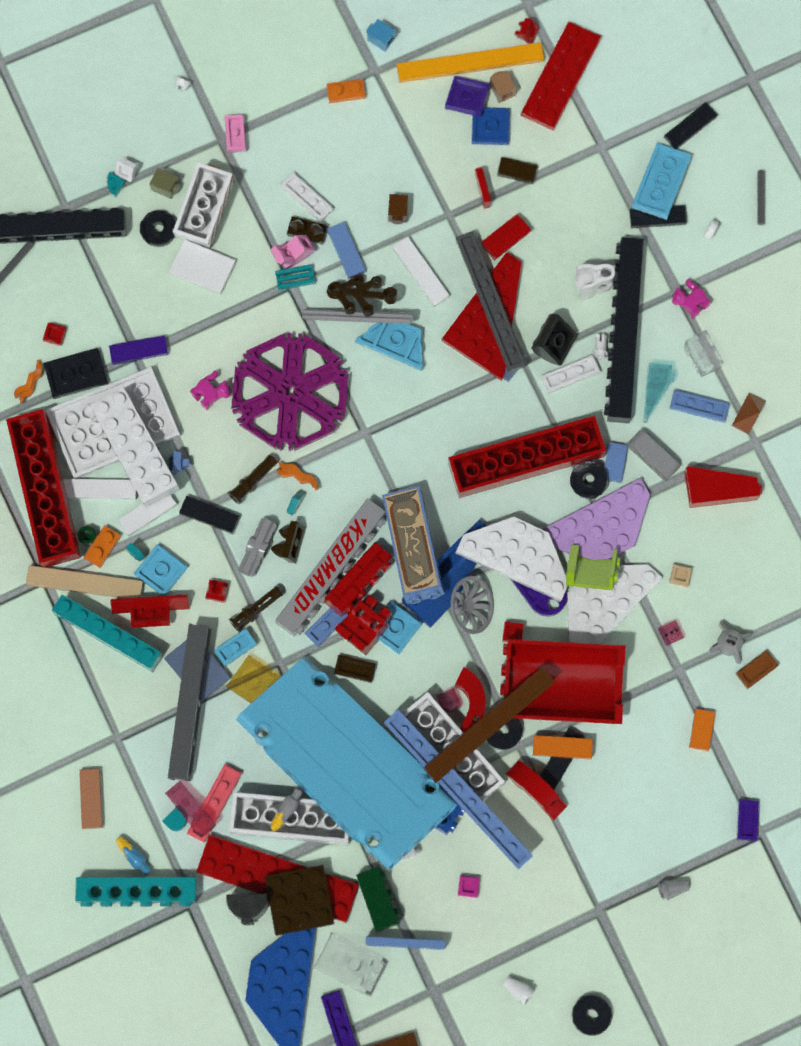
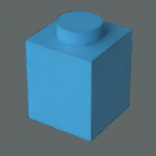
[366,19,396,52]

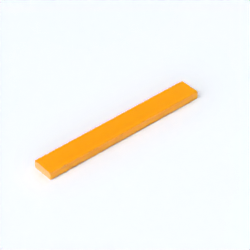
[396,42,544,83]

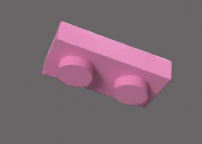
[225,114,246,153]

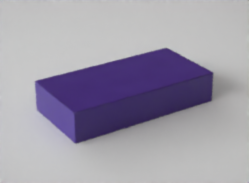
[736,800,759,841]

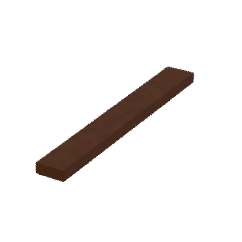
[423,667,555,783]

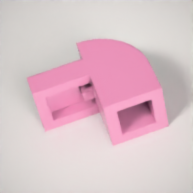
[270,235,316,268]

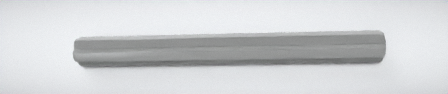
[302,309,413,324]

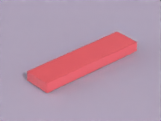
[187,764,242,843]

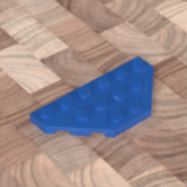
[245,928,316,1046]

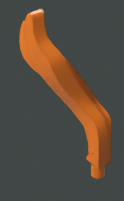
[14,360,43,404]
[277,462,319,491]

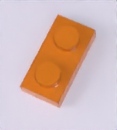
[327,79,366,104]
[84,525,121,569]

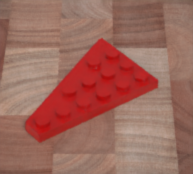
[442,252,522,381]

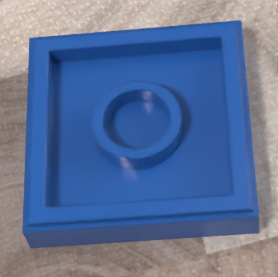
[472,108,510,145]

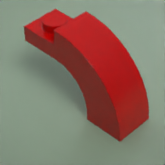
[455,667,486,733]
[506,760,567,820]

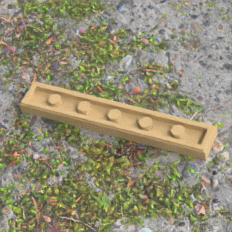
[26,566,143,598]

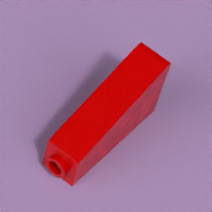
[684,466,762,508]

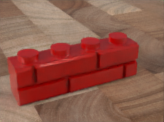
[324,542,392,617]

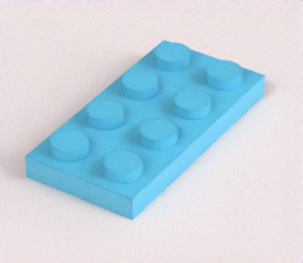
[632,143,692,220]

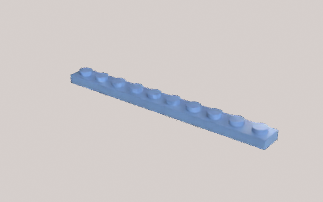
[384,710,533,870]

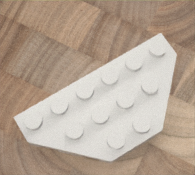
[455,517,568,602]
[567,565,662,644]

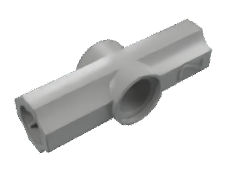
[238,518,277,577]

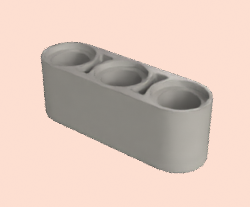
[627,430,680,481]

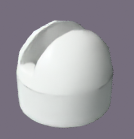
[175,76,191,91]

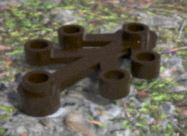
[327,274,398,317]

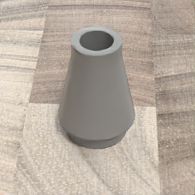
[658,879,689,900]

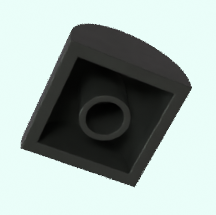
[531,314,578,366]
[226,894,269,925]

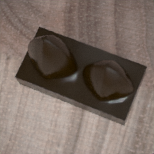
[287,216,328,245]
[271,521,306,564]

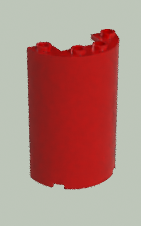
[500,639,626,724]

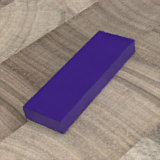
[109,335,168,365]
[321,991,357,1046]

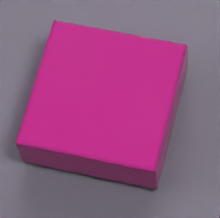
[458,875,480,898]

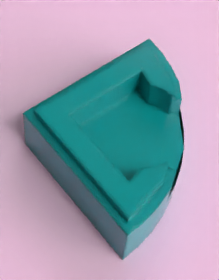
[107,172,126,198]
[287,490,305,516]

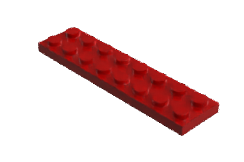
[196,835,359,923]

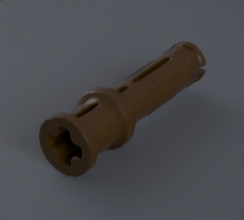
[227,454,278,505]
[229,586,283,633]

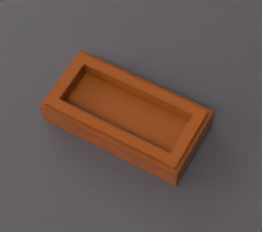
[736,650,779,690]

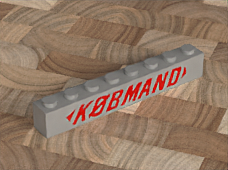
[275,499,386,637]

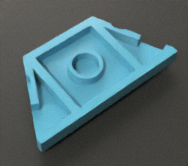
[355,323,423,371]

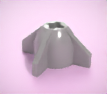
[709,621,752,664]

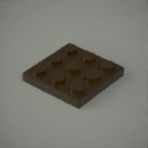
[265,865,335,936]

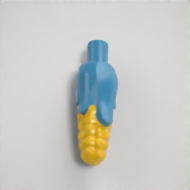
[116,837,152,875]

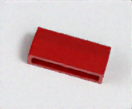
[481,214,532,261]

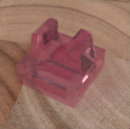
[436,688,462,713]

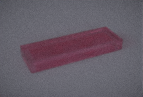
[165,781,216,838]

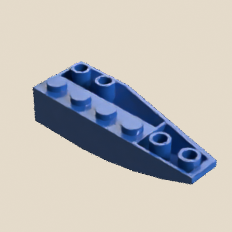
[402,519,487,628]

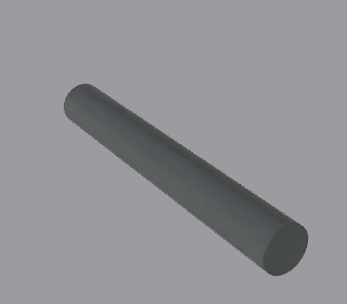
[757,170,765,225]
[0,241,34,284]

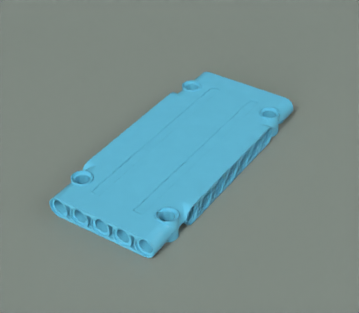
[236,657,457,870]

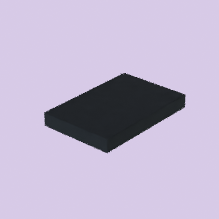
[43,348,108,399]

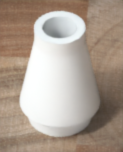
[503,976,534,1004]

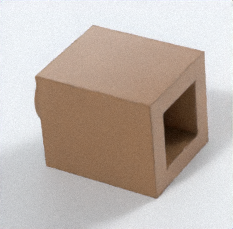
[490,70,516,103]

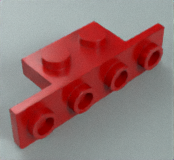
[110,594,189,628]

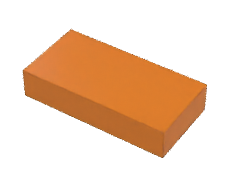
[689,709,715,751]

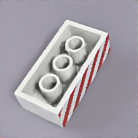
[173,162,235,248]

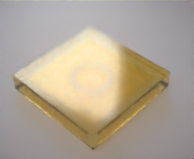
[226,655,280,704]

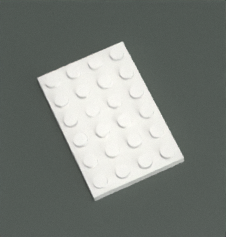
[46,367,180,479]

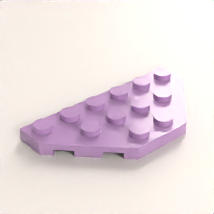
[542,478,650,560]

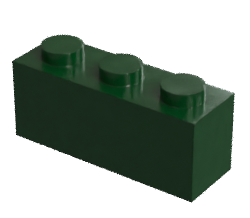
[356,867,401,933]

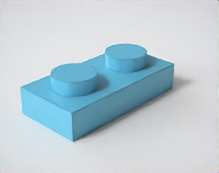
[214,629,257,667]

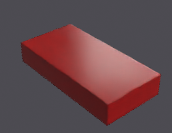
[475,167,491,209]

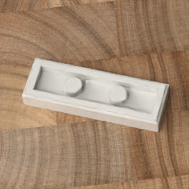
[280,172,333,223]
[541,355,600,394]
[118,495,177,537]

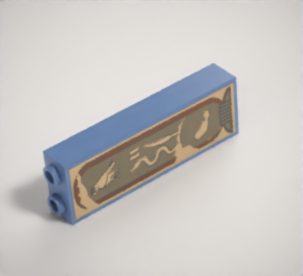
[382,486,444,604]

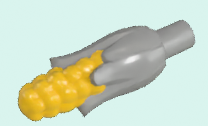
[270,789,302,831]

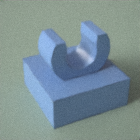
[169,451,190,475]

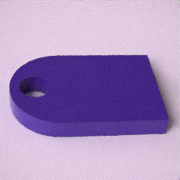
[509,578,567,617]

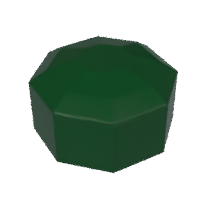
[77,526,97,546]

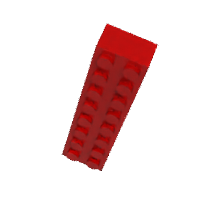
[6,409,81,568]
[448,416,606,498]

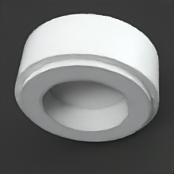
[704,220,719,239]

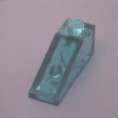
[643,363,675,423]

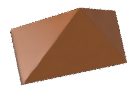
[732,393,766,434]

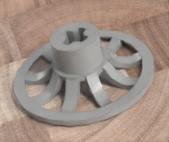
[451,576,494,634]

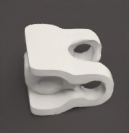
[574,264,615,300]

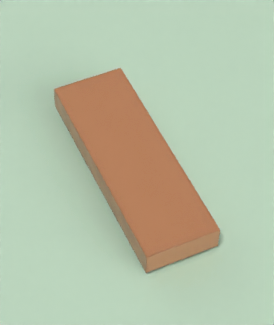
[79,769,102,829]

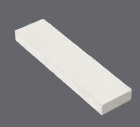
[392,237,449,307]
[63,479,136,500]

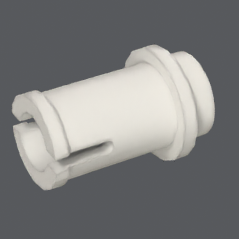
[593,334,608,359]

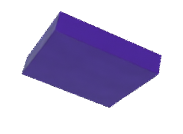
[445,76,490,117]

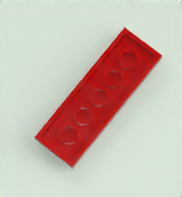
[520,21,601,131]

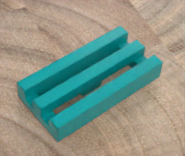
[275,264,315,290]

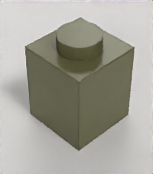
[149,168,180,199]

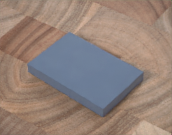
[164,640,231,702]

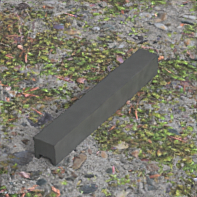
[168,623,212,781]

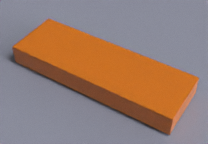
[533,735,593,759]

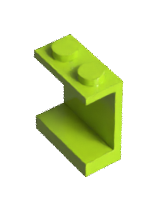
[566,545,621,590]

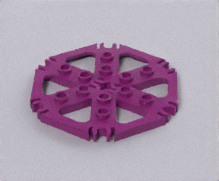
[231,332,348,451]

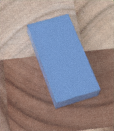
[604,442,628,483]

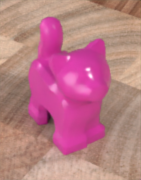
[671,279,711,319]
[190,371,230,411]

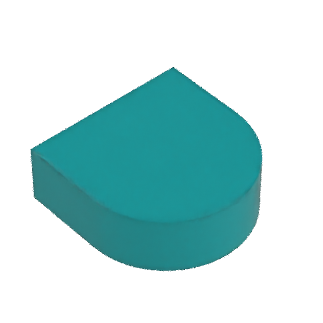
[126,542,145,562]
[162,808,186,832]

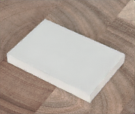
[169,239,236,295]

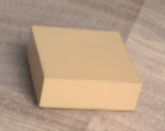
[669,564,692,588]

